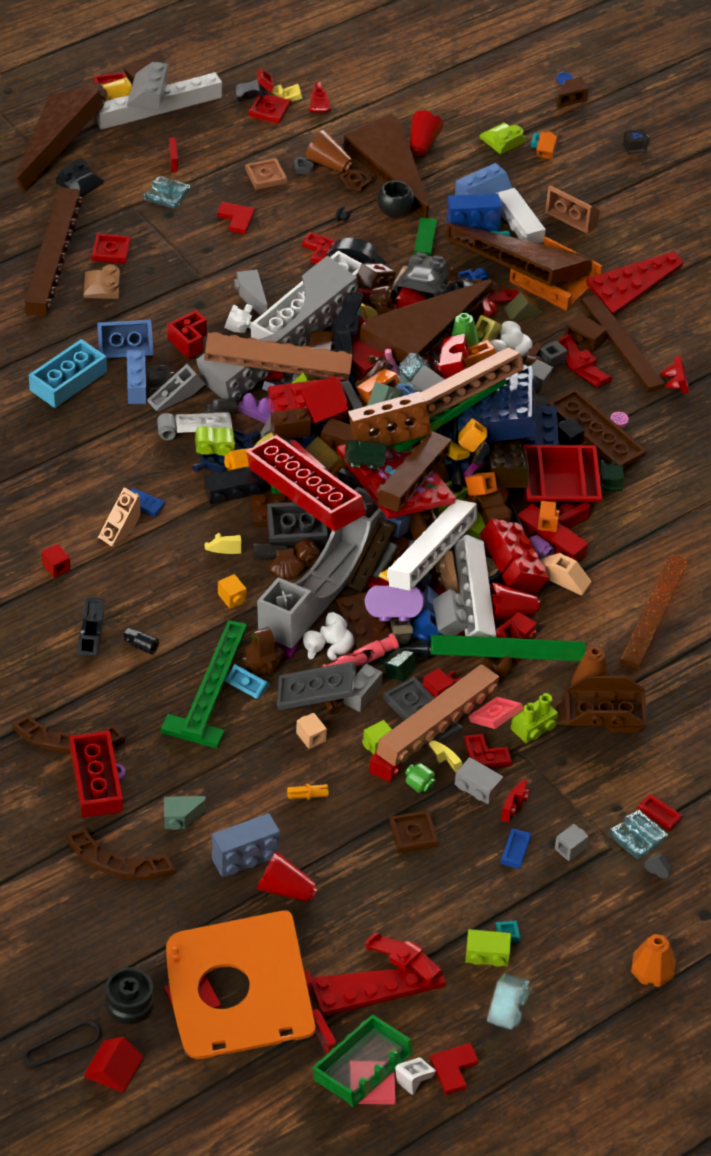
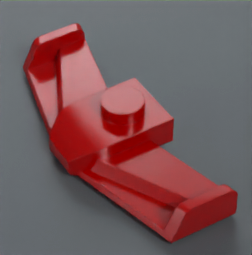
[558,334,612,388]
[365,932,444,987]

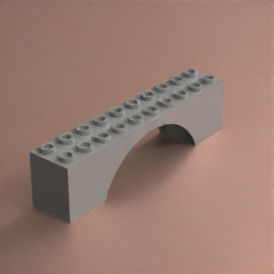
[197,256,359,405]
[257,487,385,648]

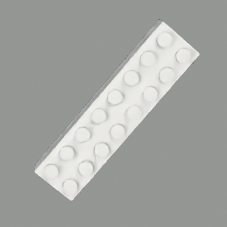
[251,251,362,339]

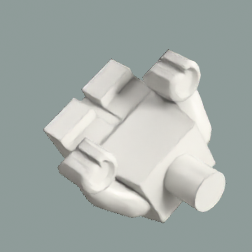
[224,304,253,333]

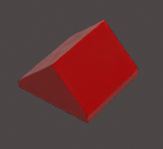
[84,1036,144,1093]

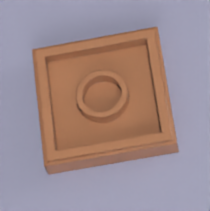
[245,158,287,190]

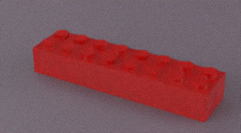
[246,435,366,532]

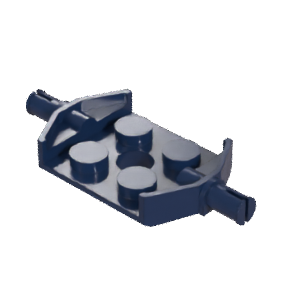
[192,429,260,473]

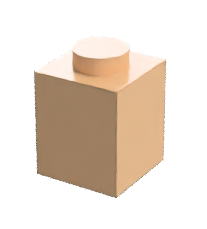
[296,713,327,749]

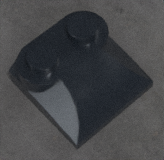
[56,159,104,197]

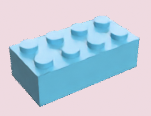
[29,339,107,408]

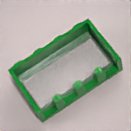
[312,1015,413,1108]

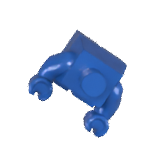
[411,609,440,641]

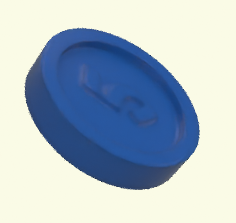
[556,72,573,85]

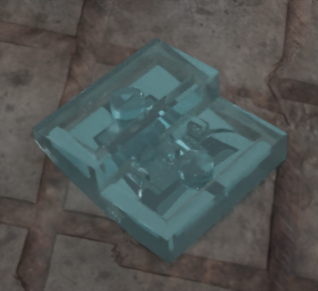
[144,176,190,209]
[608,810,668,860]

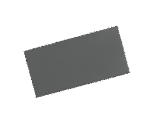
[277,661,356,710]
[383,677,463,749]

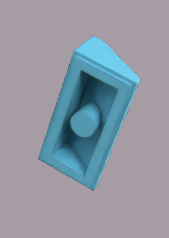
[225,664,270,699]

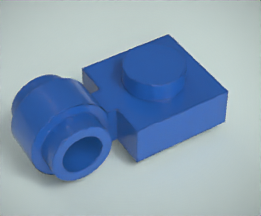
[457,268,489,281]

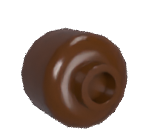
[369,286,397,308]
[294,539,321,567]

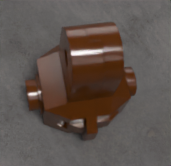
[242,627,284,675]

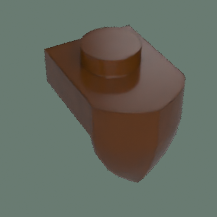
[525,342,545,366]
[483,656,512,677]

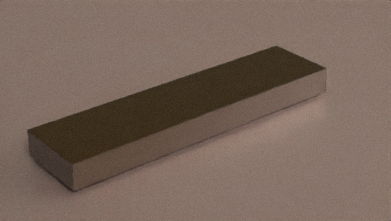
[346,518,397,593]

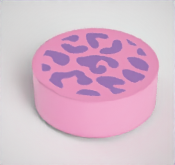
[610,412,629,429]

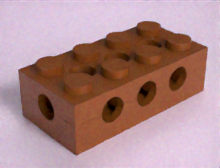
[348,392,432,454]

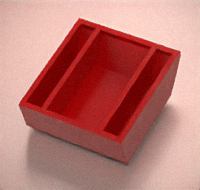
[523,445,602,502]

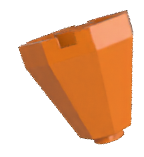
[631,934,676,987]

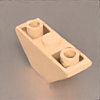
[98,488,140,547]
[540,553,592,596]

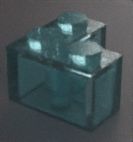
[487,973,531,1029]

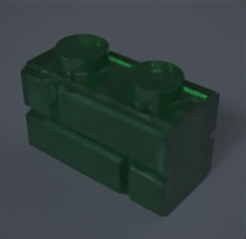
[344,439,387,470]

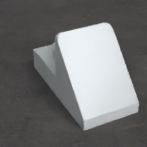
[395,1057,436,1095]

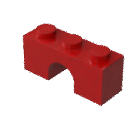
[438,334,469,380]

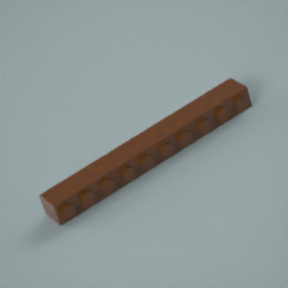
[25,187,83,316]

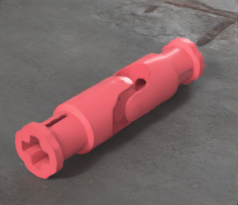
[321,633,399,668]

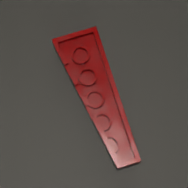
[311,965,446,1017]

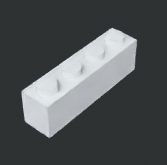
[498,188,545,244]

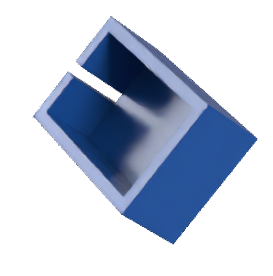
[446,193,502,232]

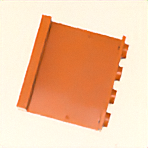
[509,237,603,311]

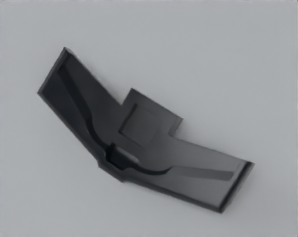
[331,293,365,358]

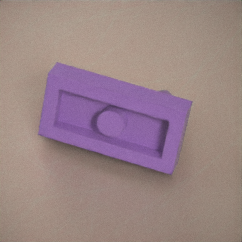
[237,393,271,424]

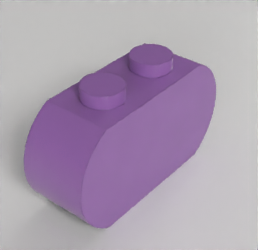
[365,586,425,621]

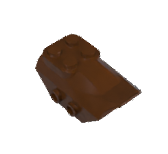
[556,675,647,733]

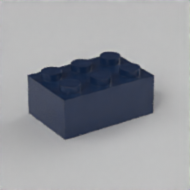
[522,406,558,445]

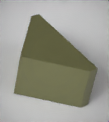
[503,292,543,322]

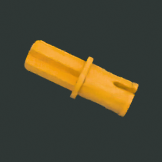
[287,784,328,800]

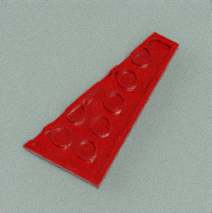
[586,251,683,316]

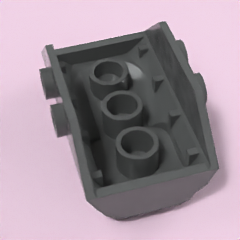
[394,252,449,297]

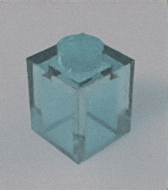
[397,353,430,382]

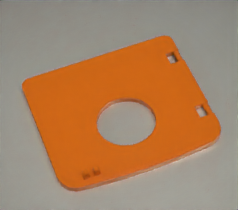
[166,911,316,1059]

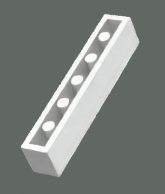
[454,534,496,638]

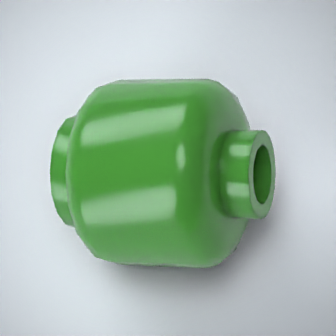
[405,763,436,793]

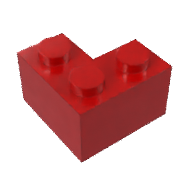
[167,310,207,359]

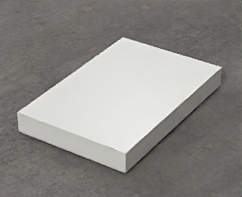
[175,412,232,433]

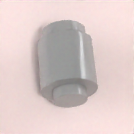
[157,413,177,440]

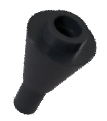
[398,639,431,659]

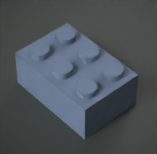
[212,813,280,877]

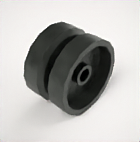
[105,967,153,1024]

